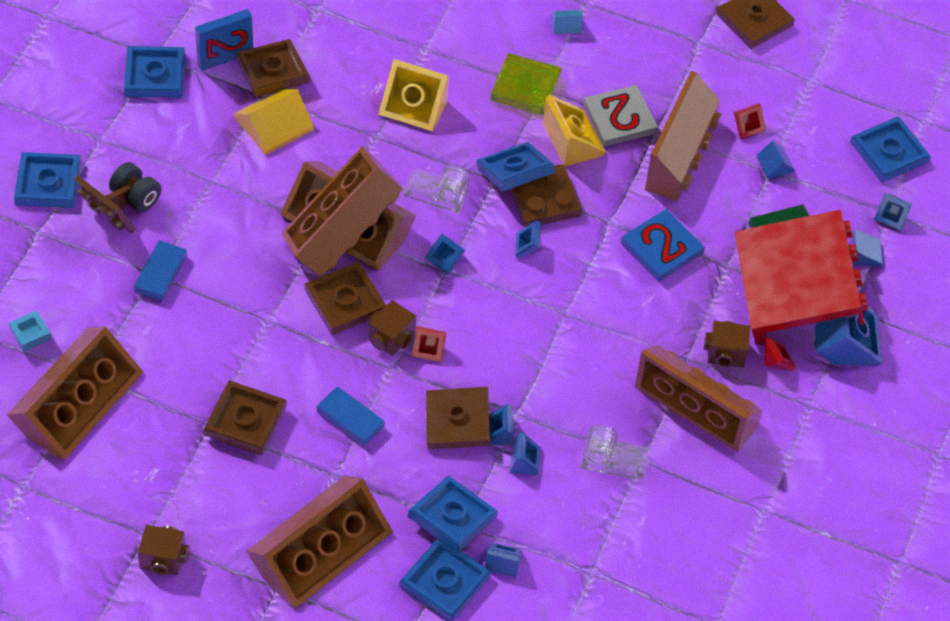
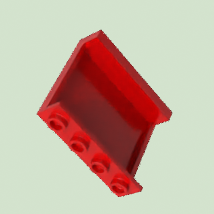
[735,209,868,346]

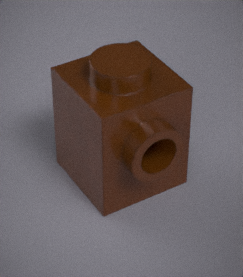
[368,300,416,356]
[703,321,750,368]
[137,524,190,575]

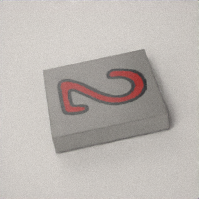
[583,85,658,147]

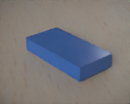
[134,240,187,301]
[317,386,385,447]

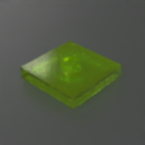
[490,53,562,115]

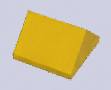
[378,59,449,131]
[234,89,314,155]
[543,94,606,166]

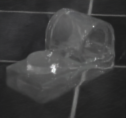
[404,165,469,214]
[581,425,649,481]

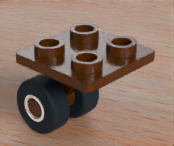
[73,162,162,234]

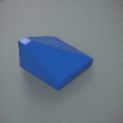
[424,233,466,275]

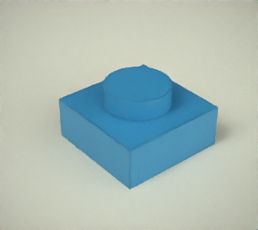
[9,310,51,352]

